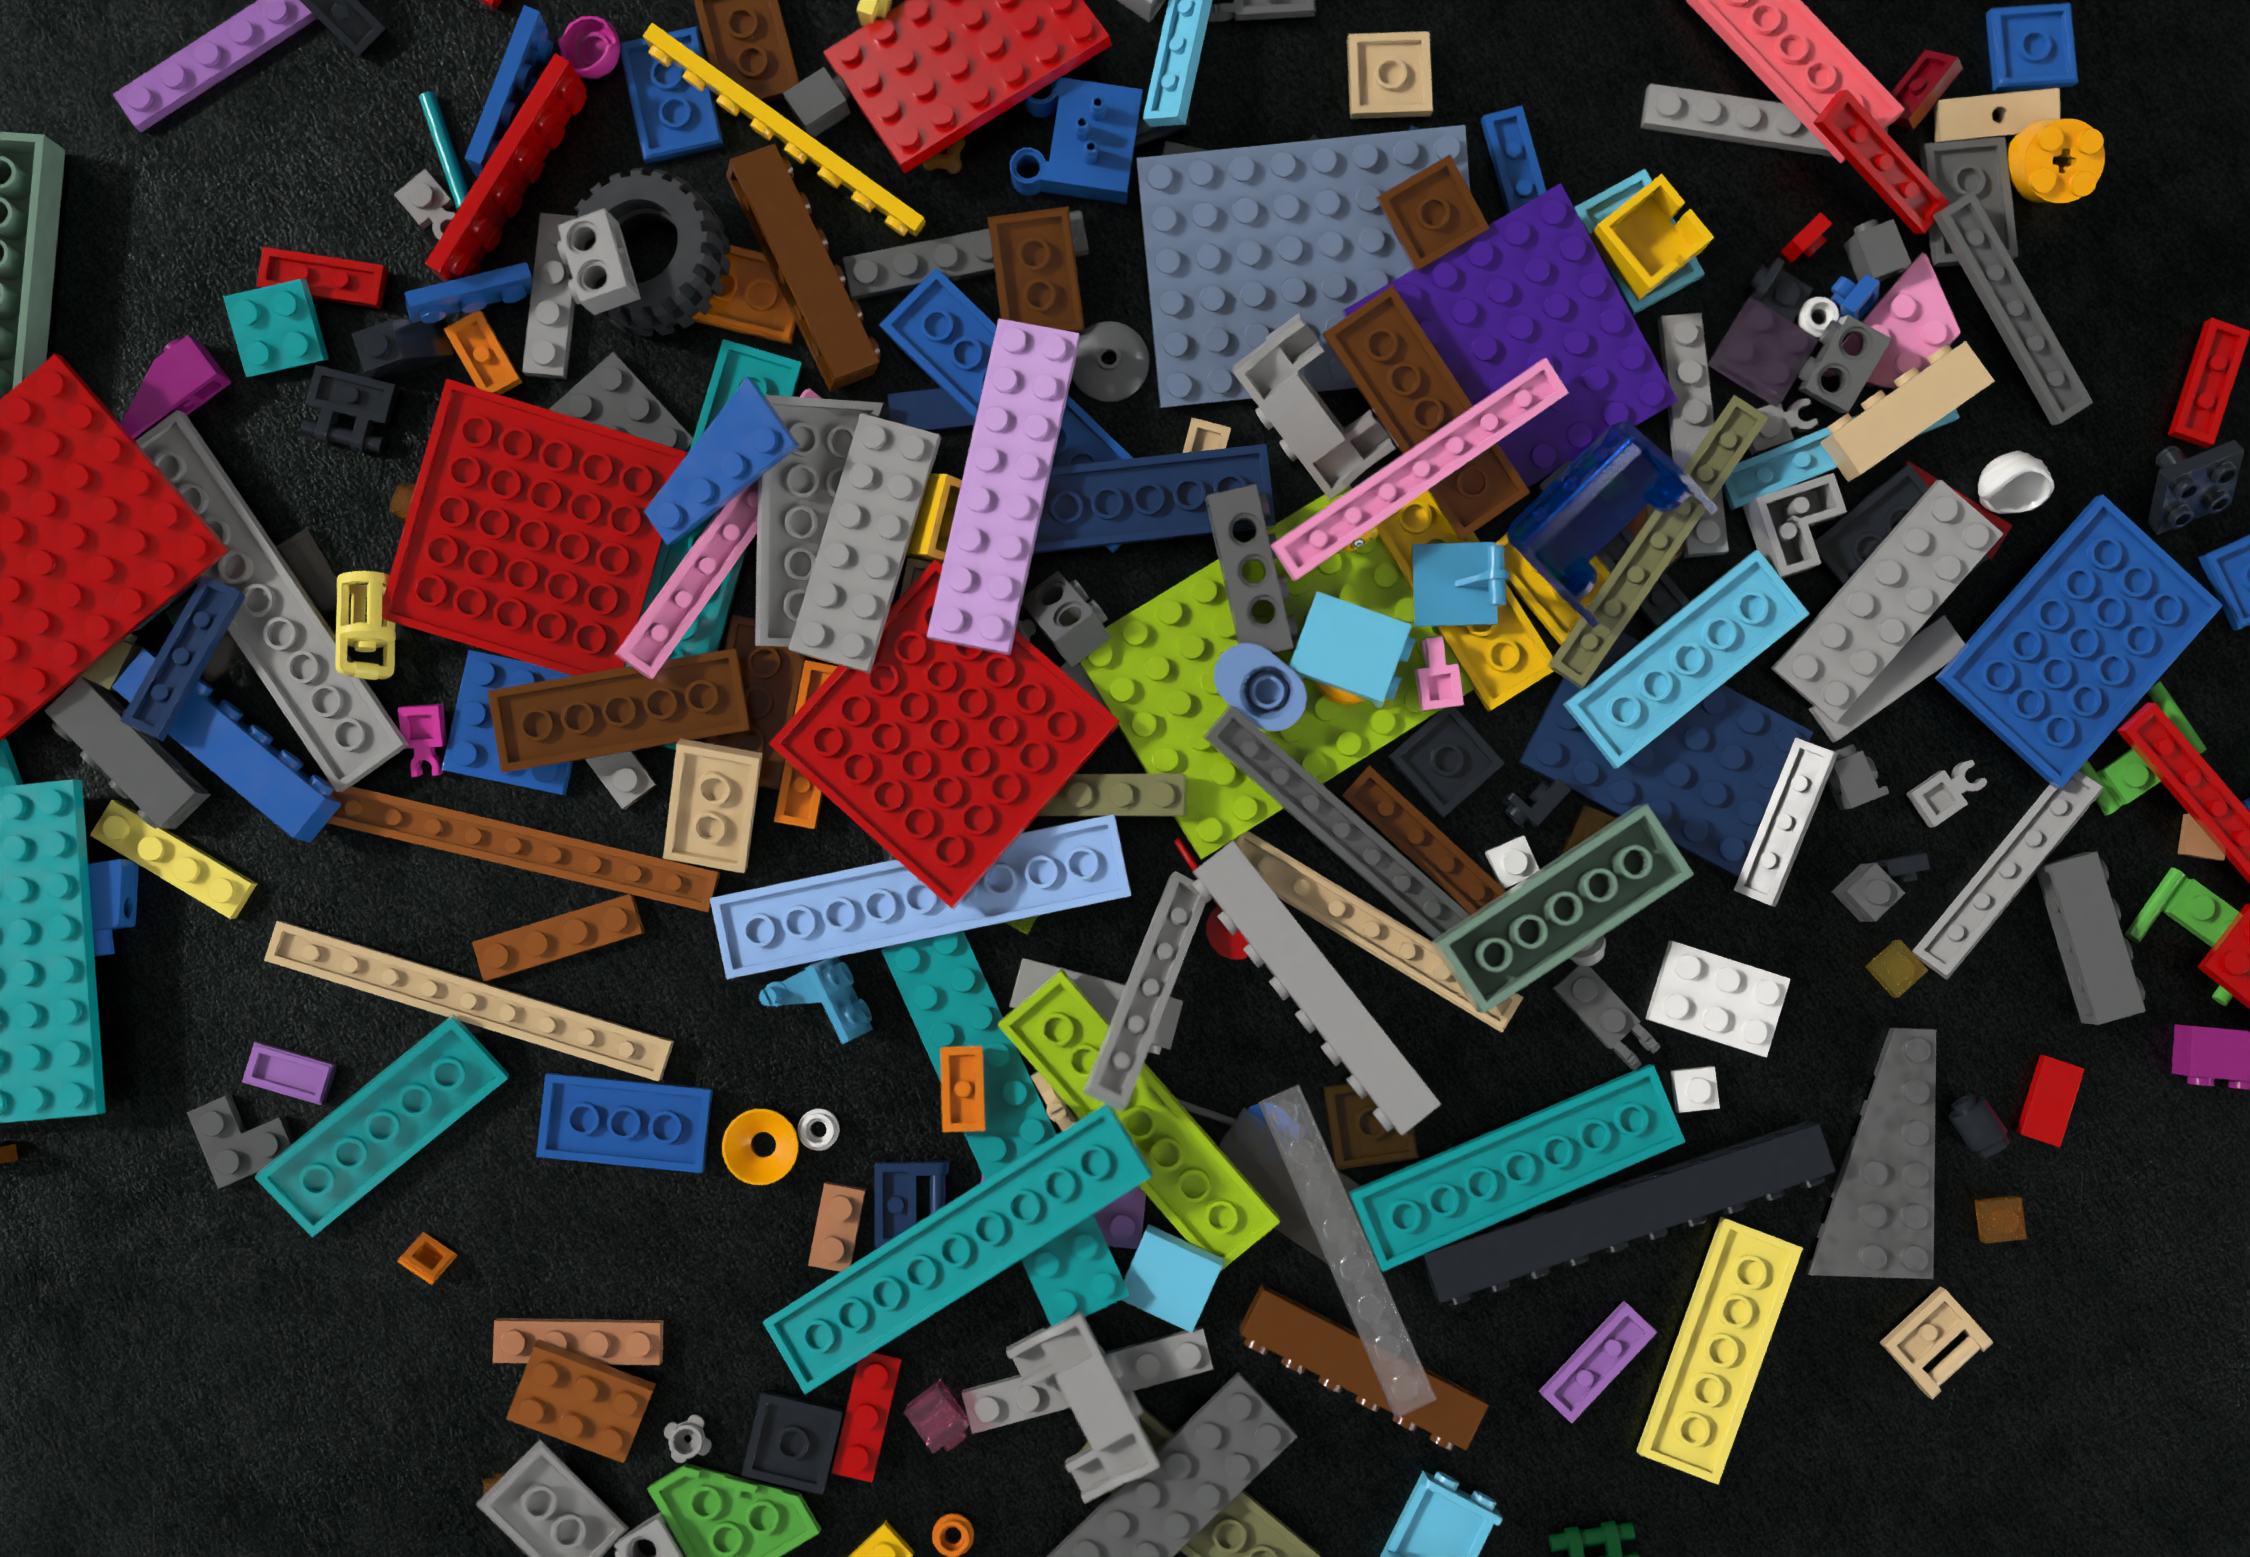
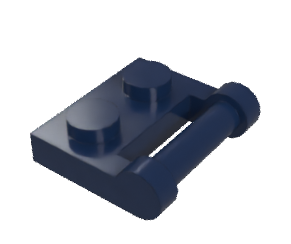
[874,1160,950,1247]

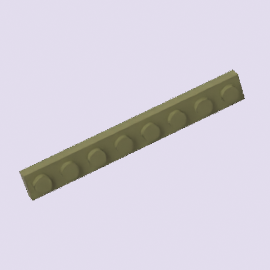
[1547,395,1769,689]

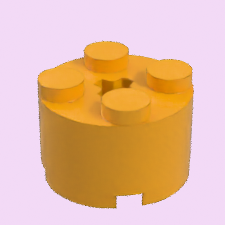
[2007,119,2105,203]

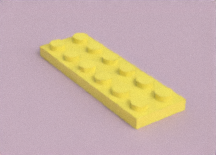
[1636,1217,1803,1484]

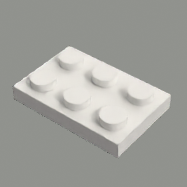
[1645,941,1790,1057]

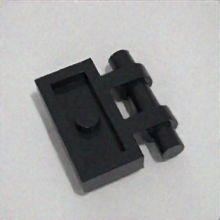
[301,365,399,453]

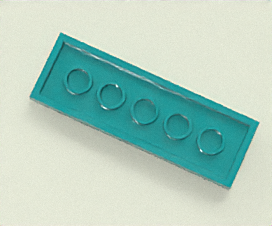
[255,1014,509,1237]

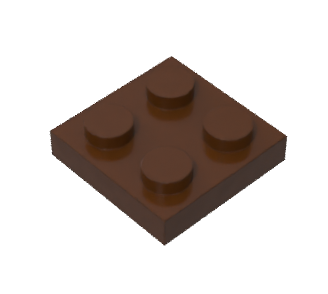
[1376,155,1490,271]

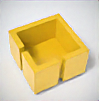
[1589,174,1714,301]

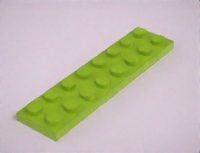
[998,969,1280,1271]

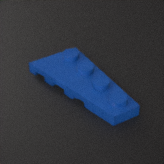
[644,377,800,546]

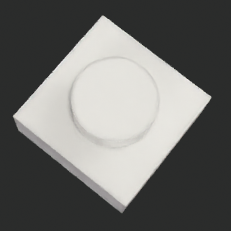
[1484,835,1539,889]
[1670,1066,1720,1113]

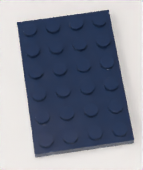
[1519,632,1813,877]

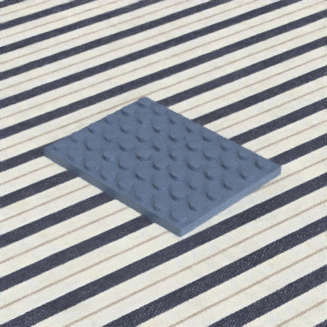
[1136,125,1470,407]

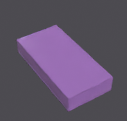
[242,1042,338,1105]

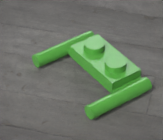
[2078,681,2207,816]
[2125,867,2239,1006]

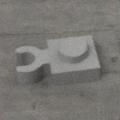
[394,169,455,240]
[1749,399,1818,455]
[1906,760,1987,828]

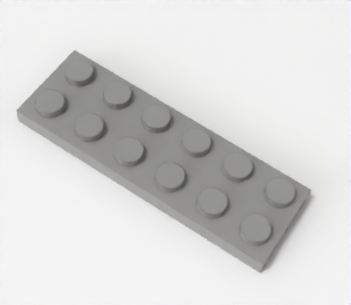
[789,413,941,674]
[1771,480,2004,722]

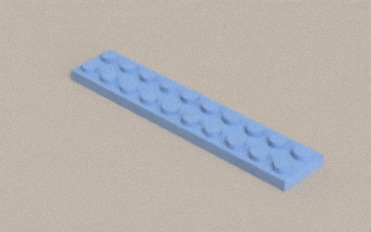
[710,814,1131,979]

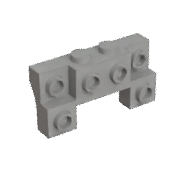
[1233,313,1396,500]
[1006,1310,1160,1503]

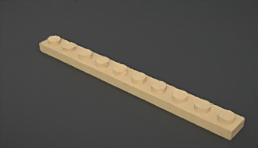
[264,921,674,1082]

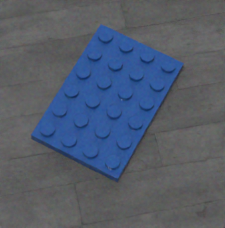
[1935,495,2223,788]

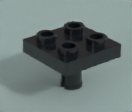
[2148,440,2244,535]

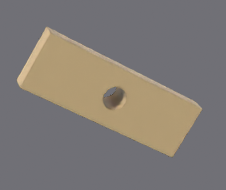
[1934,88,2060,143]

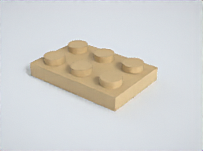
[663,738,763,873]

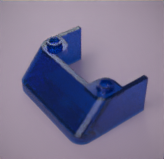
[1507,422,1718,628]

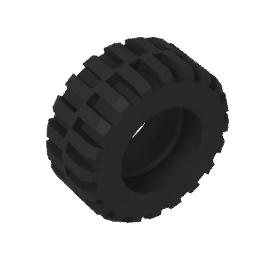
[565,168,731,336]

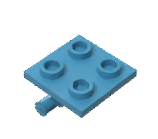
[1412,542,1509,627]
[759,957,873,1044]

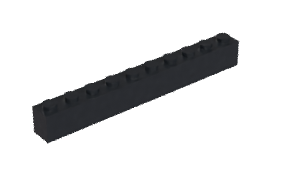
[1421,1121,1836,1306]

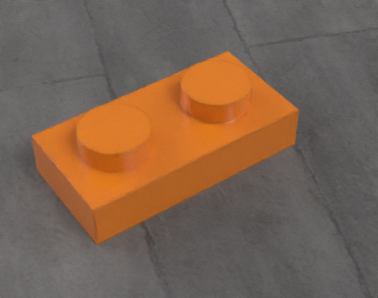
[444,310,523,395]
[940,1046,985,1132]

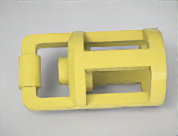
[335,571,396,680]

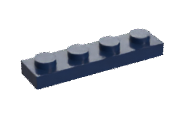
[120,575,246,742]

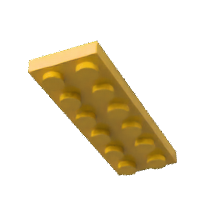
[1378,490,1553,712]

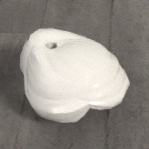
[1978,450,2054,514]

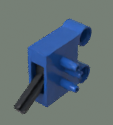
[1010,77,1190,204]

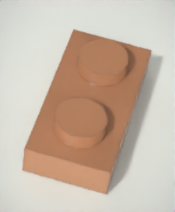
[808,1182,866,1272]

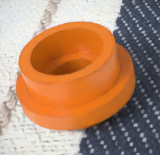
[932,1513,974,1557]

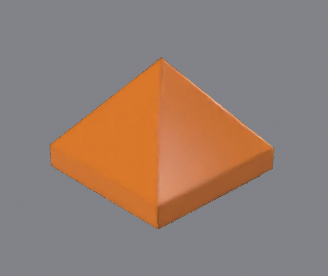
[398,1232,457,1285]

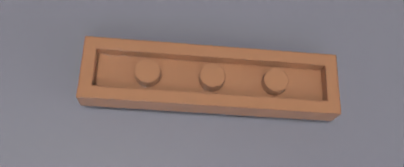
[493,1318,664,1365]

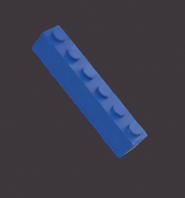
[112,648,342,843]

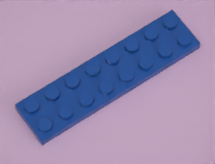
[879,268,1133,554]

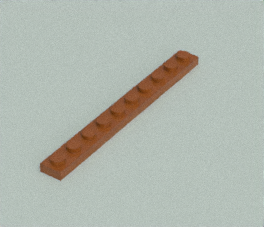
[325,780,721,912]

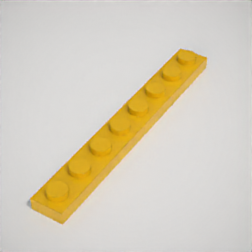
[643,23,925,237]

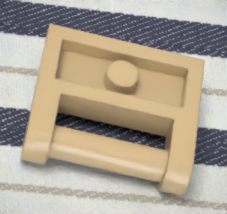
[1880,1287,1993,1399]

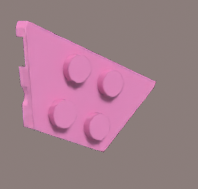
[1822,252,1960,393]

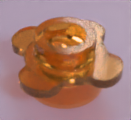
[923,138,965,174]

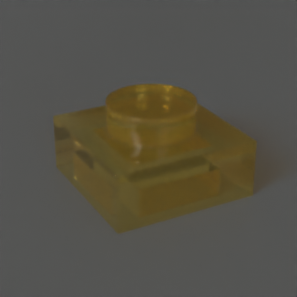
[1866,940,1928,998]

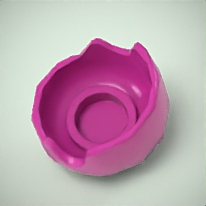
[558,16,620,79]

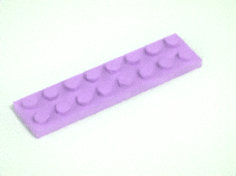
[927,319,1080,655]

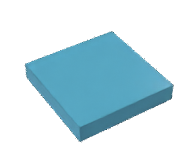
[1121,1224,1225,1333]

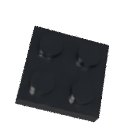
[1388,707,1505,818]
[741,1390,844,1495]

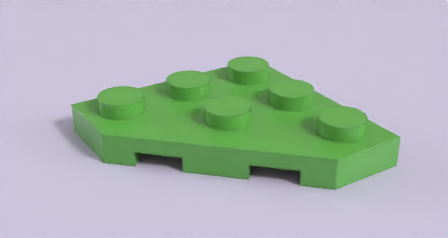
[648,1463,821,1557]

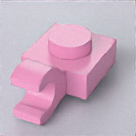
[1414,637,1464,711]

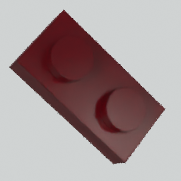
[1890,50,1963,130]

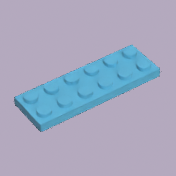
[1563,550,1809,769]

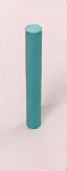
[419,91,469,210]

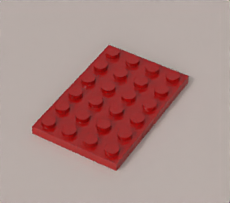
[823,0,1112,174]

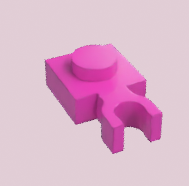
[398,704,447,777]

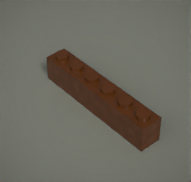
[726,143,881,392]
[1239,1284,1489,1450]

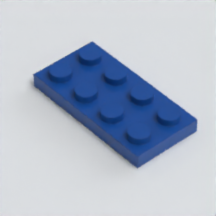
[465,5,553,178]
[536,1073,713,1173]

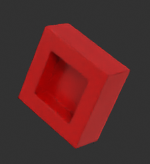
[1781,213,1832,262]

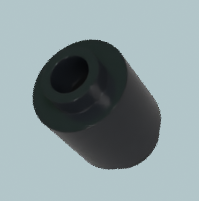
[1949,1093,2010,1158]

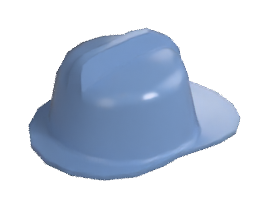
[1214,643,1307,732]

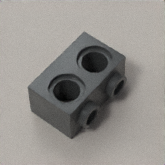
[1798,315,1892,413]
[1022,571,1111,668]

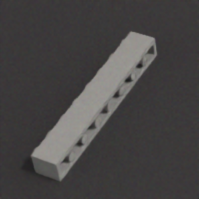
[1191,841,1441,1135]

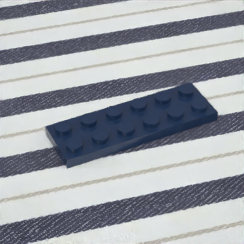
[1033,444,1276,554]

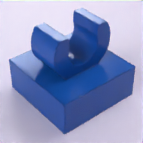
[1831,274,1880,321]

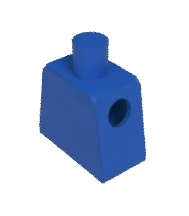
[88,859,139,957]

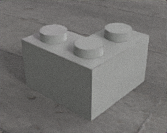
[1743,473,1847,579]

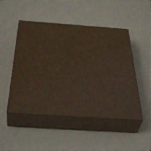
[1323,1083,1419,1170]

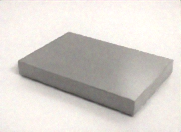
[477,1440,629,1557]

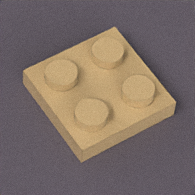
[1347,32,1433,119]

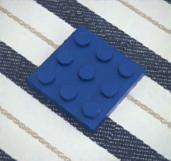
[442,650,573,796]

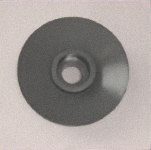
[1072,322,1149,402]

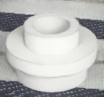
[1798,297,1840,338]
[798,1109,840,1151]

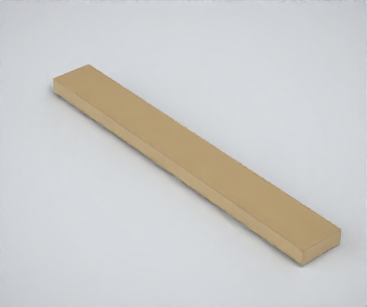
[1233,831,1523,1033]

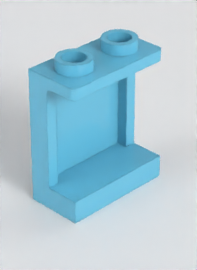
[1289,591,1415,709]
[1380,1471,1503,1557]

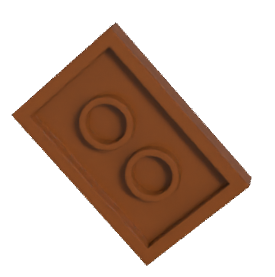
[506,1339,656,1463]

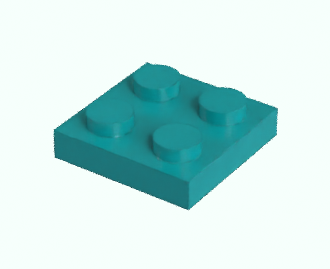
[223,279,329,377]

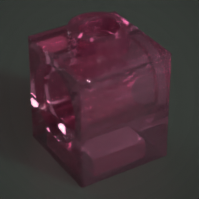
[904,1379,969,1453]

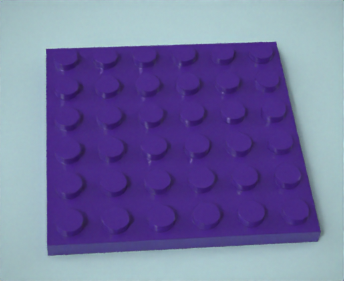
[1343,183,1678,488]

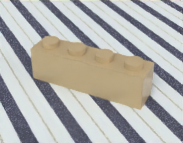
[1820,341,1994,482]

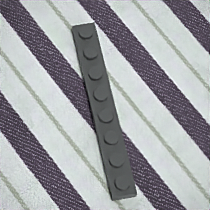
[1203,705,1470,940]

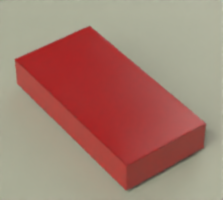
[2015,1055,2085,1147]

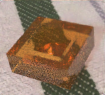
[1975,1196,2027,1243]

